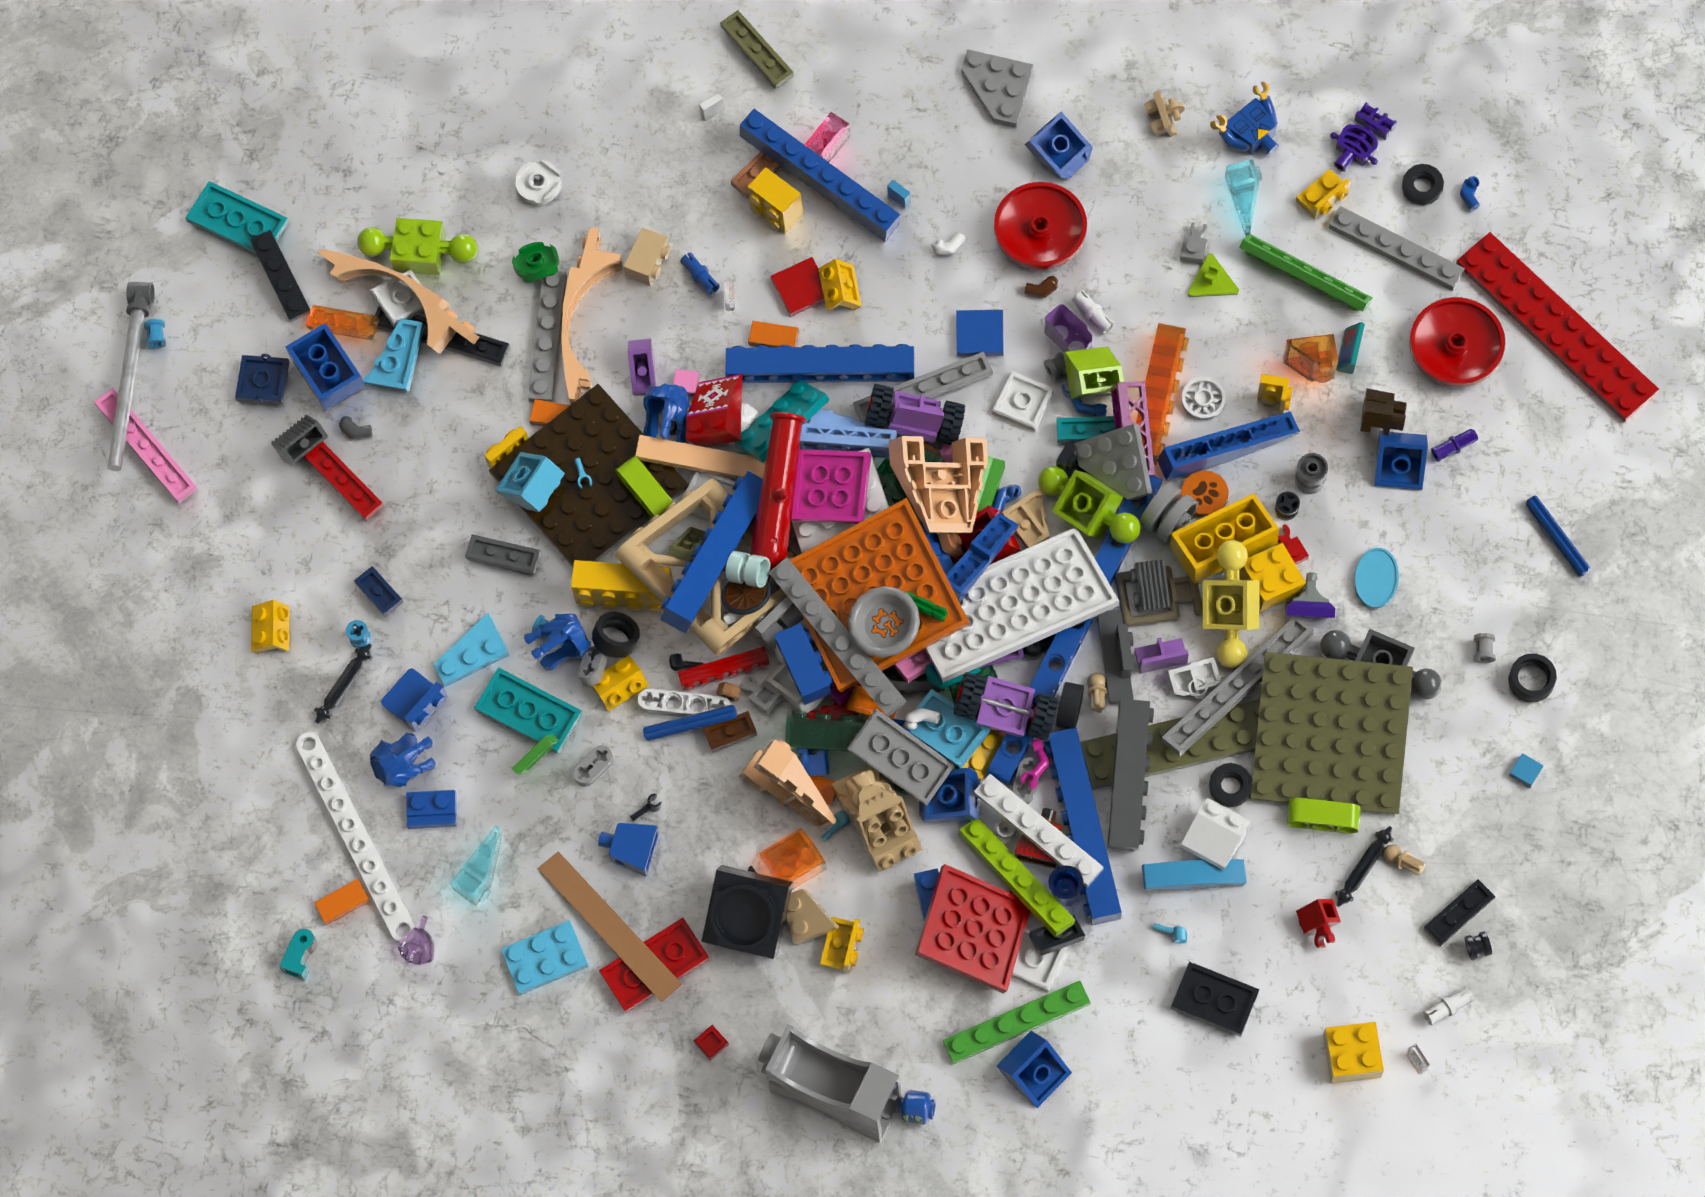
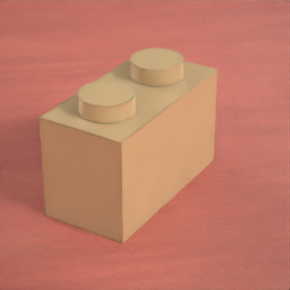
[623,227,671,286]

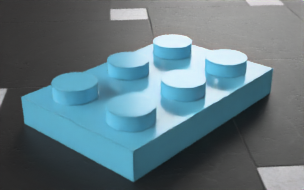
[902,689,990,769]
[501,920,589,995]

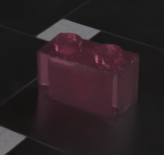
[805,112,850,163]

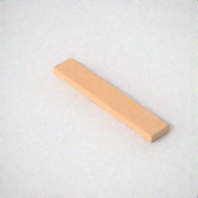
[636,435,766,479]

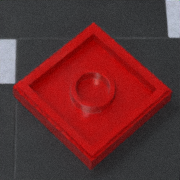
[770,257,825,317]

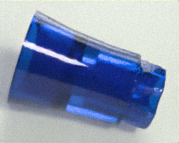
[1048,865,1083,907]

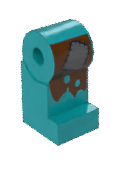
[279,929,317,981]

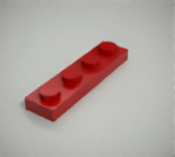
[304,442,384,521]

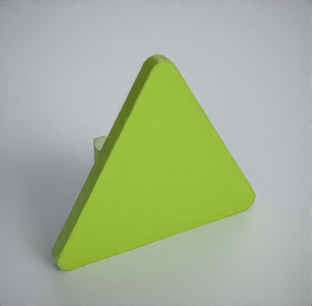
[1188,253,1239,297]

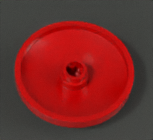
[994,182,1087,270]
[1409,297,1505,387]

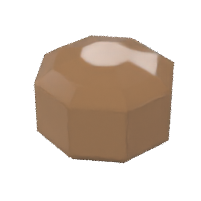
[716,682,741,702]

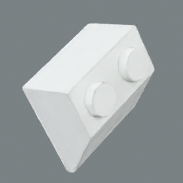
[1180,798,1251,870]

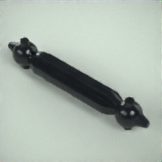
[314,643,373,724]
[1335,826,1393,907]

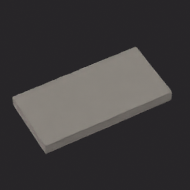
[847,708,955,806]

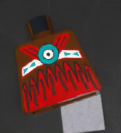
[1014,808,1063,870]

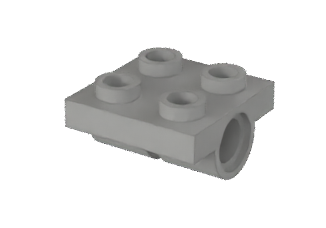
[755,596,804,652]

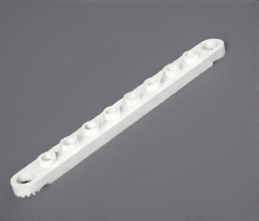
[296,732,416,944]

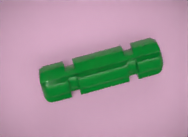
[906,591,948,622]

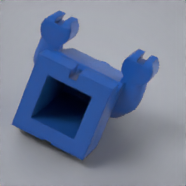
[797,745,830,776]

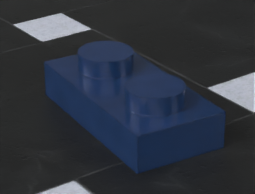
[354,566,403,617]

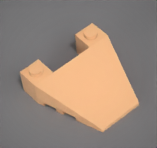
[888,436,988,533]
[738,740,836,830]

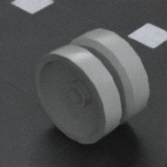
[1140,482,1199,544]

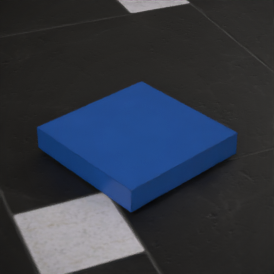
[956,310,1004,356]

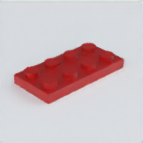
[599,917,710,1013]

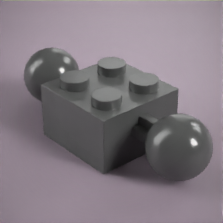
[1320,629,1442,700]

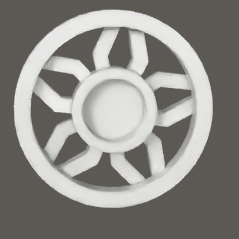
[1181,377,1226,420]

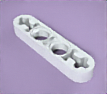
[638,689,731,717]

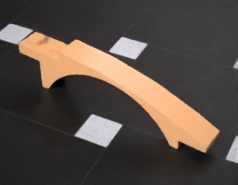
[561,227,623,405]
[318,249,479,354]

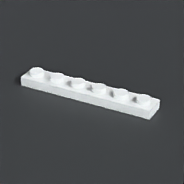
[974,774,1103,887]

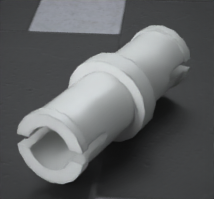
[1072,290,1115,334]
[1423,987,1474,1026]

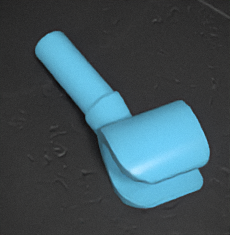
[575,458,592,490]
[821,810,850,841]
[1153,923,1187,943]

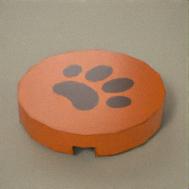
[1181,470,1229,517]

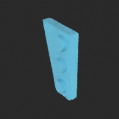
[363,319,425,392]
[433,613,510,687]

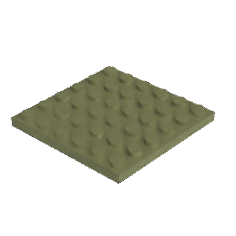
[1250,652,1413,814]

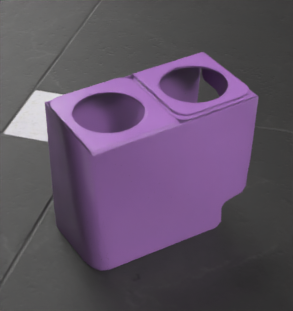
[1044,304,1092,352]

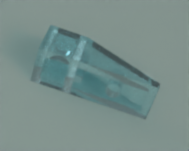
[1225,159,1262,237]
[450,826,503,906]

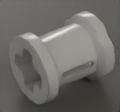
[1473,633,1496,663]

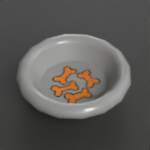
[848,586,920,658]

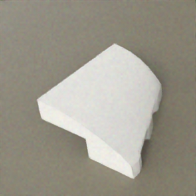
[1167,656,1222,699]

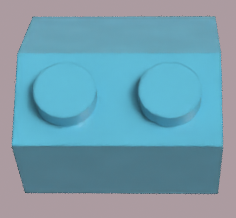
[495,452,565,512]

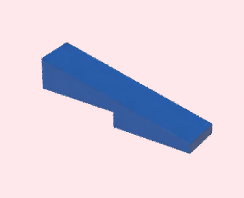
[946,512,1018,602]

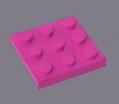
[791,449,871,524]

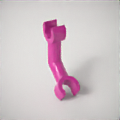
[1021,739,1049,790]

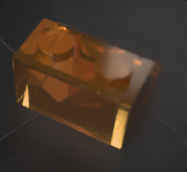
[1283,334,1338,383]
[759,828,827,890]

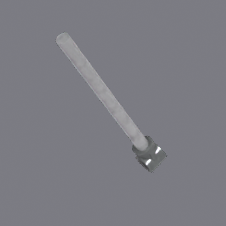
[107,282,155,471]

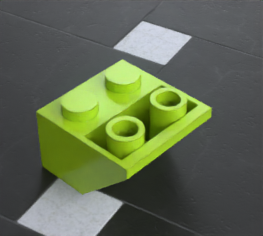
[1063,346,1124,399]

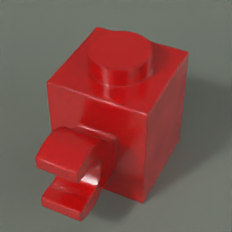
[1296,899,1341,948]

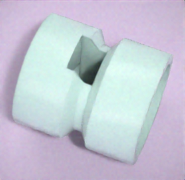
[726,551,770,588]

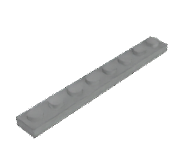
[768,557,907,717]
[1162,616,1314,756]

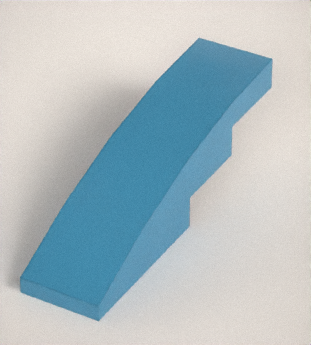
[1142,859,1247,891]

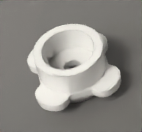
[991,818,1020,845]

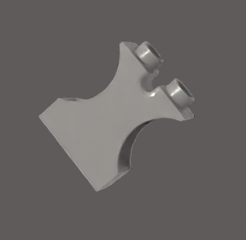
[758,1024,902,1143]

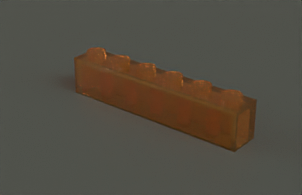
[1136,323,1189,465]

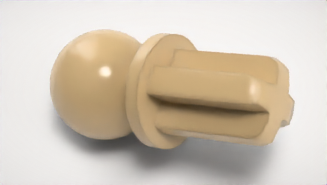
[1087,673,1107,713]
[1383,845,1425,875]

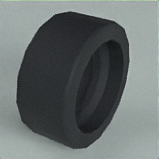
[592,611,640,658]
[1508,653,1557,702]
[1056,682,1084,729]

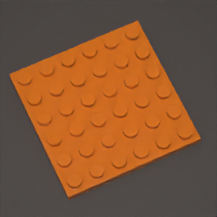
[790,498,970,692]

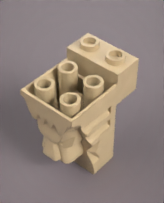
[832,765,922,872]

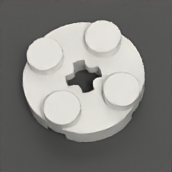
[515,160,562,207]

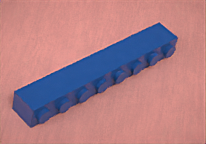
[739,109,901,242]
[725,344,914,383]
[660,471,763,634]
[1044,727,1122,925]

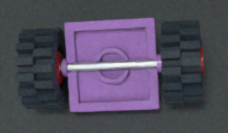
[865,383,965,445]
[953,672,1058,741]

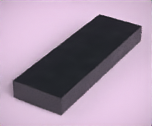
[1423,879,1496,947]

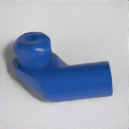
[1460,176,1480,211]
[992,484,1021,512]

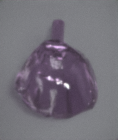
[397,915,434,965]

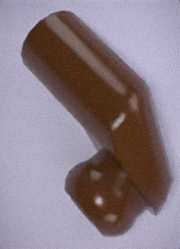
[1024,276,1058,298]

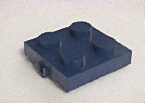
[235,354,290,405]

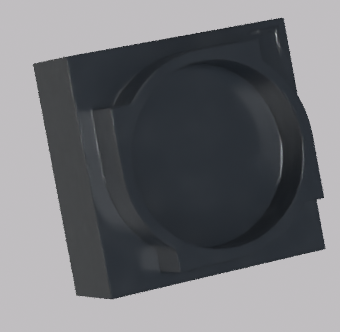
[701,865,793,959]

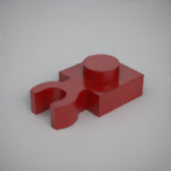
[1278,524,1309,565]

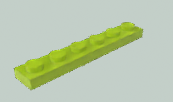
[958,818,1075,937]

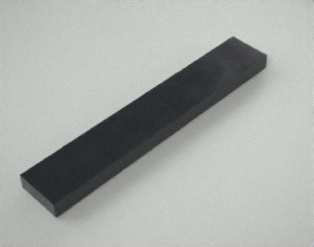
[371,306,510,367]

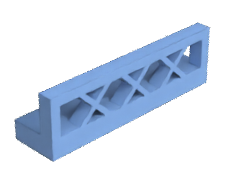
[799,423,897,458]

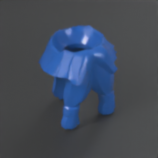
[643,384,691,443]
[524,613,591,671]
[370,732,436,788]

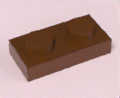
[703,711,757,753]

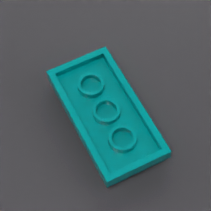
[185,181,289,255]
[734,380,830,463]
[474,667,583,754]

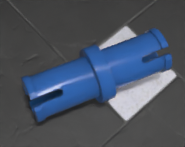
[680,252,720,295]

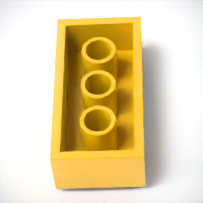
[1170,493,1279,584]
[571,560,673,613]

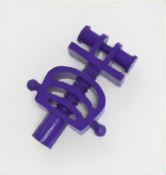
[1330,102,1397,172]

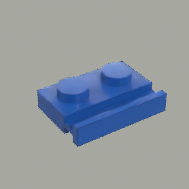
[406,790,457,829]

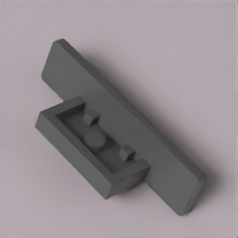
[1097,610,1137,704]

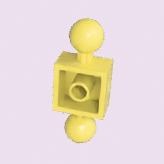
[1203,540,1259,668]

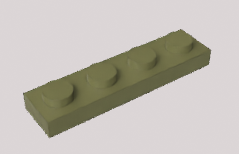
[720,10,794,89]

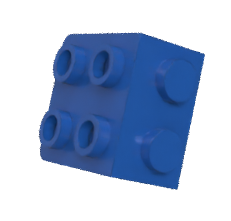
[381,668,448,732]

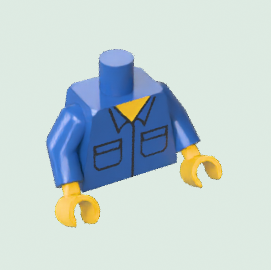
[1210,82,1279,155]

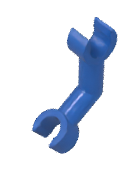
[1062,384,1107,417]

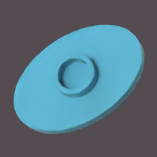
[1355,548,1399,609]

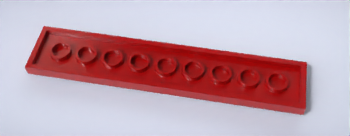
[1456,232,1659,422]

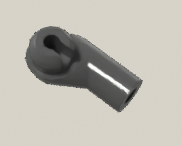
[339,416,373,439]

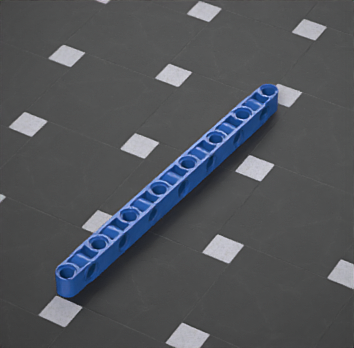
[986,475,1163,786]

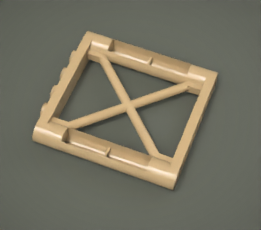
[615,478,795,656]

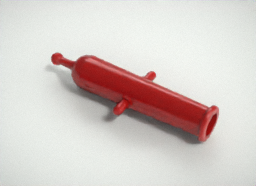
[751,412,806,582]

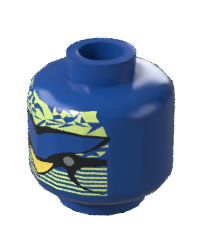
[898,1090,936,1125]

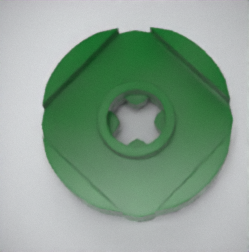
[512,242,559,283]

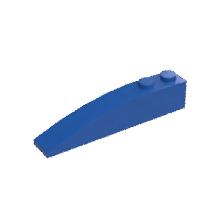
[1157,411,1300,481]

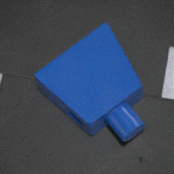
[598,823,659,877]

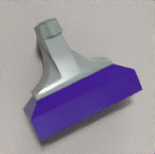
[1285,572,1336,618]

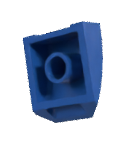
[1024,111,1093,178]
[919,768,981,822]

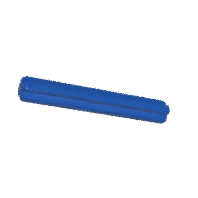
[1526,495,1590,577]
[643,705,737,741]

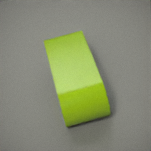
[615,456,674,518]
[1287,798,1361,834]

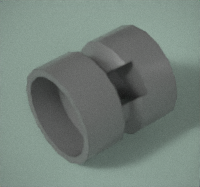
[1294,453,1328,494]

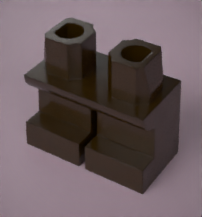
[1360,388,1407,435]

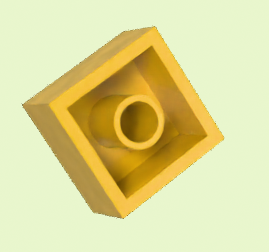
[748,167,803,233]
[1239,543,1306,613]
[1323,1022,1384,1084]

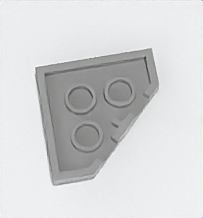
[961,49,1033,128]
[1074,424,1153,500]

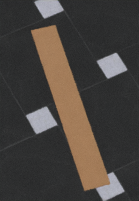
[538,851,682,1002]

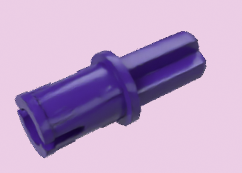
[1431,429,1478,462]

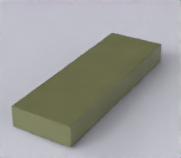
[668,527,706,562]

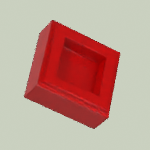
[693,1024,729,1061]

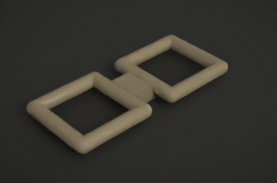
[1115,566,1240,627]

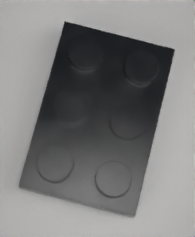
[1170,961,1260,1037]

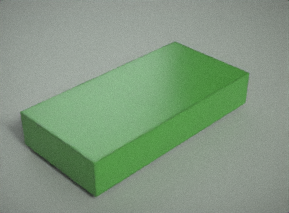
[512,734,559,775]

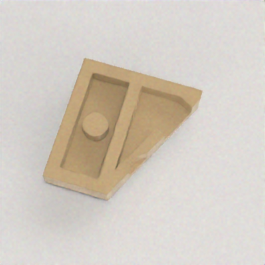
[1002,488,1049,548]
[786,889,839,945]

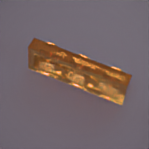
[306,305,379,341]

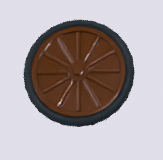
[721,580,771,615]

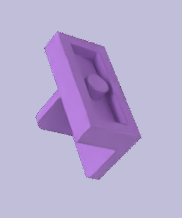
[892,394,944,432]
[1134,638,1189,674]

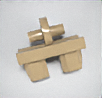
[1144,90,1185,136]

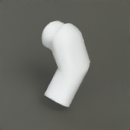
[931,232,966,255]
[904,708,940,730]

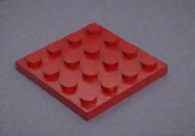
[915,864,1030,994]

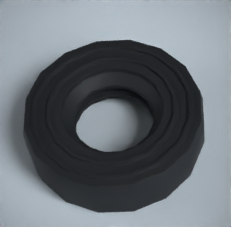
[1402,164,1444,205]
[1209,763,1252,807]

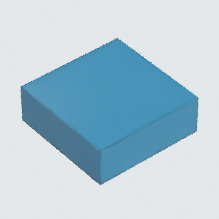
[887,180,911,209]
[1509,753,1544,788]

